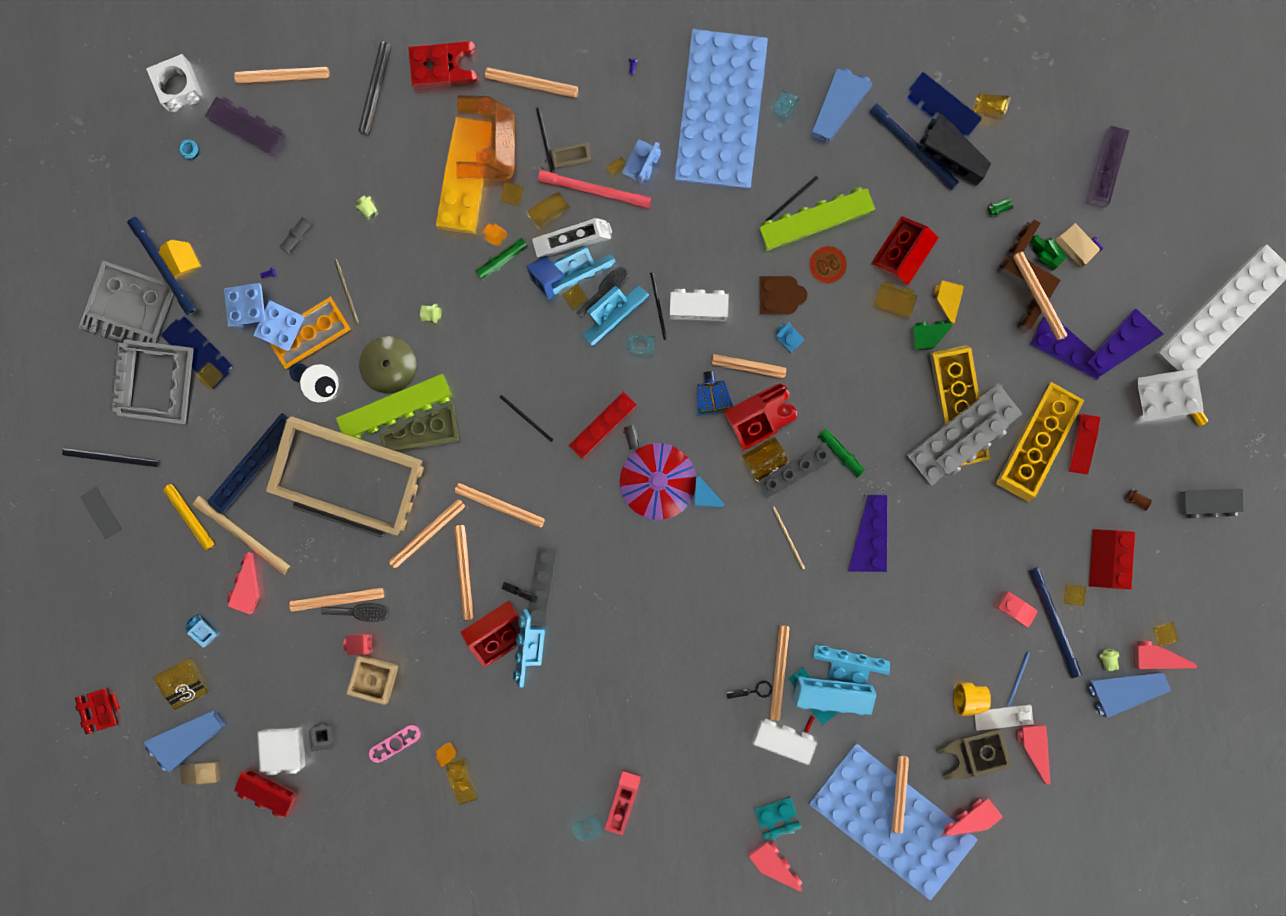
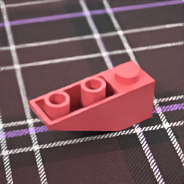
[227,552,259,614]
[940,798,1002,838]
[748,840,802,891]

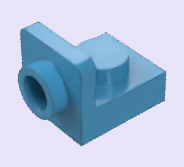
[775,322,805,353]
[185,614,217,648]

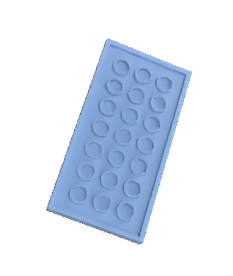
[675,29,768,189]
[808,743,978,901]

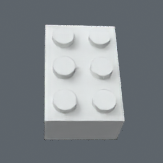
[669,289,729,321]
[1138,368,1203,421]
[752,718,817,765]

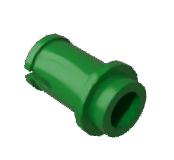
[987,197,1013,217]

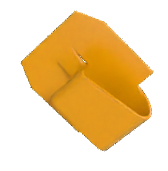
[482,223,507,246]
[435,742,457,767]

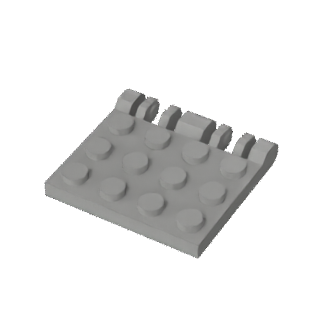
[79,260,173,343]

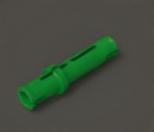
[475,237,528,280]
[818,428,866,478]

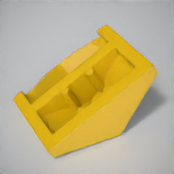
[158,240,201,282]

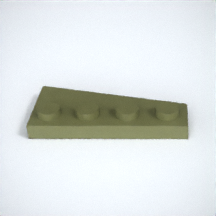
[380,403,459,452]

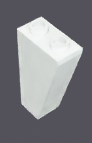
[532,218,612,258]

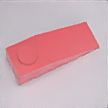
[1134,641,1197,669]
[1017,725,1050,785]
[604,771,641,835]

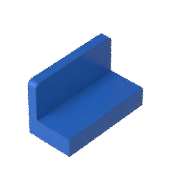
[526,256,564,299]

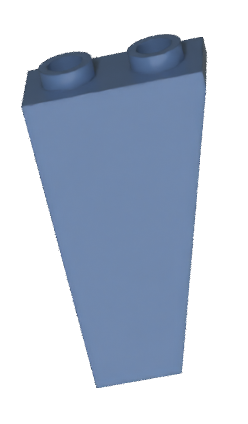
[811,68,873,142]
[1088,672,1171,718]
[144,711,226,772]

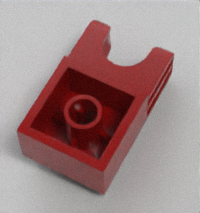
[408,41,478,89]
[724,383,798,450]

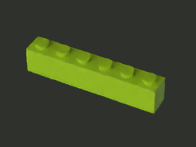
[759,187,875,251]
[336,374,453,439]

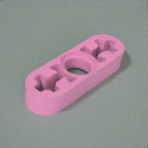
[369,725,421,763]

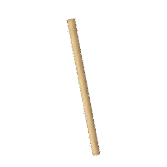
[772,506,805,570]

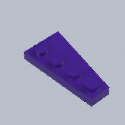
[1086,309,1164,376]
[1029,316,1100,380]
[848,495,887,572]

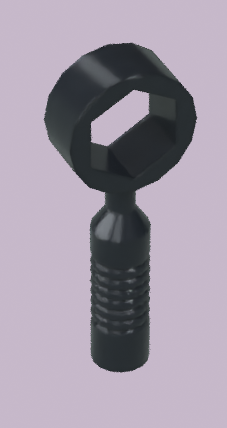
[501,582,538,603]
[726,680,773,699]

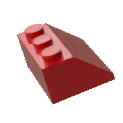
[871,216,939,285]
[1088,529,1135,590]
[460,601,520,668]
[234,768,299,818]

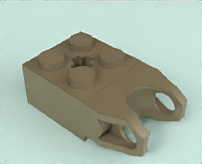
[937,729,1012,780]

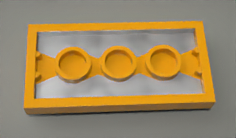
[269,296,351,369]

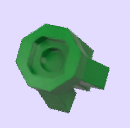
[1031,235,1067,270]

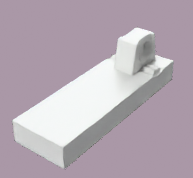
[974,704,1034,731]

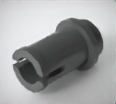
[623,424,641,450]

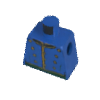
[697,371,733,416]

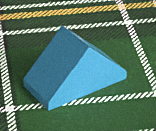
[694,476,725,507]

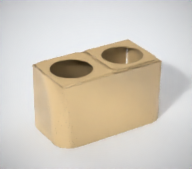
[1056,223,1100,267]

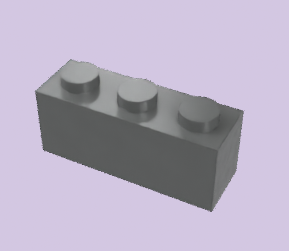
[1180,489,1244,518]

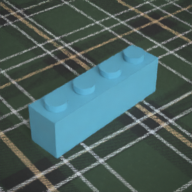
[793,677,877,715]

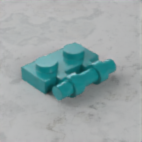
[754,797,801,841]

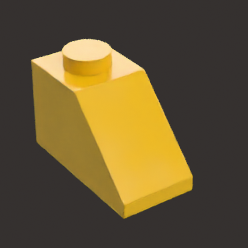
[933,280,964,325]

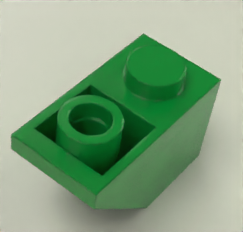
[911,320,952,351]

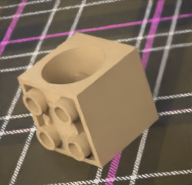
[347,655,399,705]

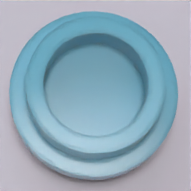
[179,139,198,159]

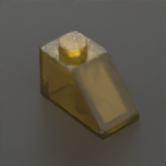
[527,192,570,230]
[446,759,478,805]

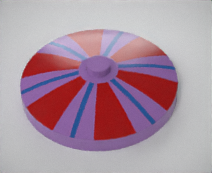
[620,443,696,520]

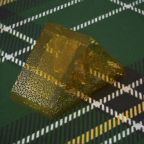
[973,94,1011,120]

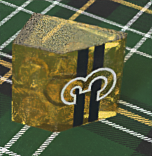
[153,658,209,710]

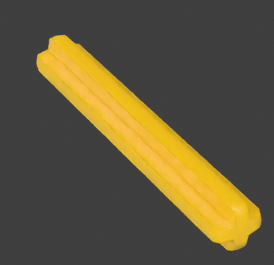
[163,484,214,550]

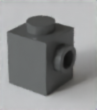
[309,724,333,752]

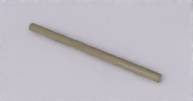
[334,259,359,325]

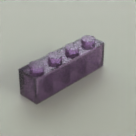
[205,97,285,157]
[1087,125,1130,207]

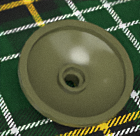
[359,336,417,394]

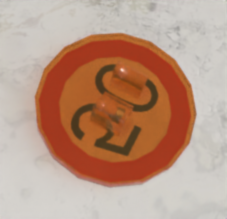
[809,246,847,284]

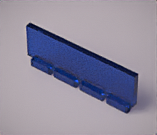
[907,72,983,136]
[161,316,233,389]

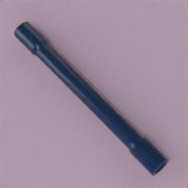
[869,103,959,190]
[127,217,196,316]
[1029,567,1082,679]

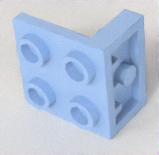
[622,139,661,184]
[224,283,265,328]
[253,300,304,351]

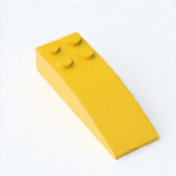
[436,117,494,235]
[929,345,991,466]
[995,382,1085,502]

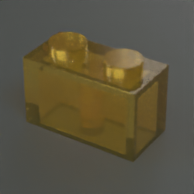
[872,281,918,319]
[742,437,790,482]

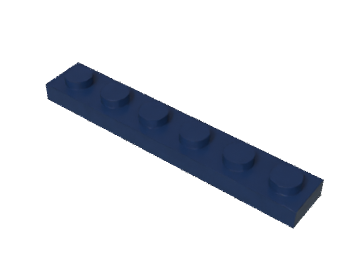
[208,413,289,513]

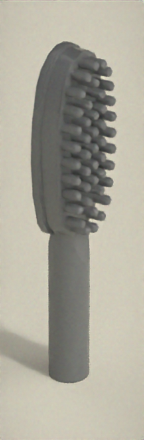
[576,267,629,318]
[321,603,389,622]

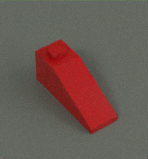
[1069,414,1101,475]

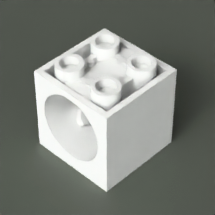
[146,54,204,112]
[258,727,305,775]

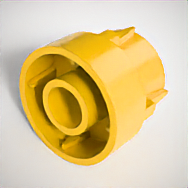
[953,683,991,716]

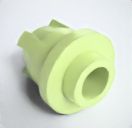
[355,195,377,218]
[420,304,441,323]
[1099,649,1119,672]

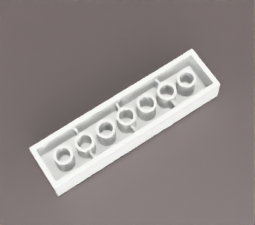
[1155,244,1286,372]

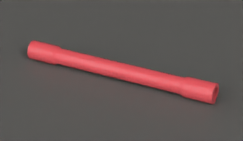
[538,170,651,208]

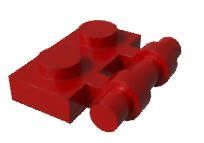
[75,688,117,735]

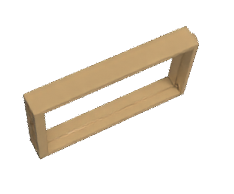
[266,416,424,536]

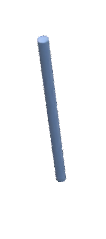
[1006,652,1030,707]

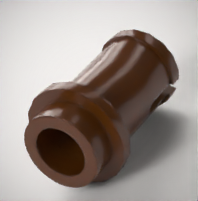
[1126,489,1152,511]

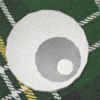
[300,364,339,402]

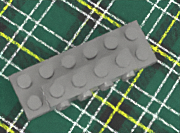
[907,384,1022,486]

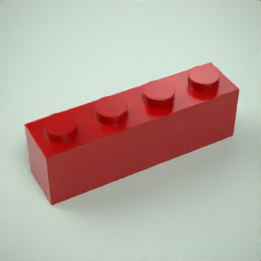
[569,391,637,460]

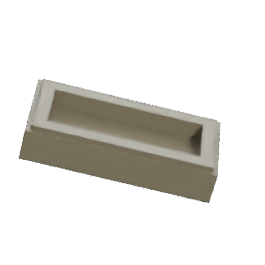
[550,142,592,169]

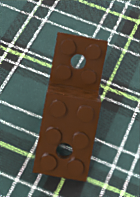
[999,219,1061,333]

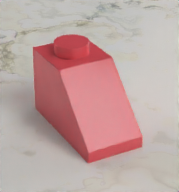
[995,591,1038,628]
[343,634,373,655]

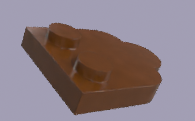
[759,276,808,315]

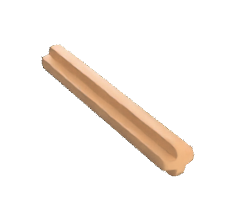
[711,354,787,379]
[892,756,909,833]

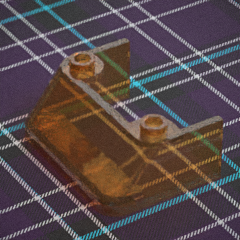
[456,95,515,180]

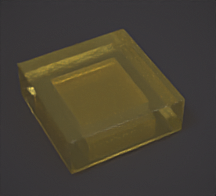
[606,157,626,175]
[500,182,524,206]
[562,284,588,310]
[196,362,224,389]
[1064,585,1086,606]
[1154,622,1179,646]

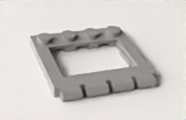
[110,339,194,424]

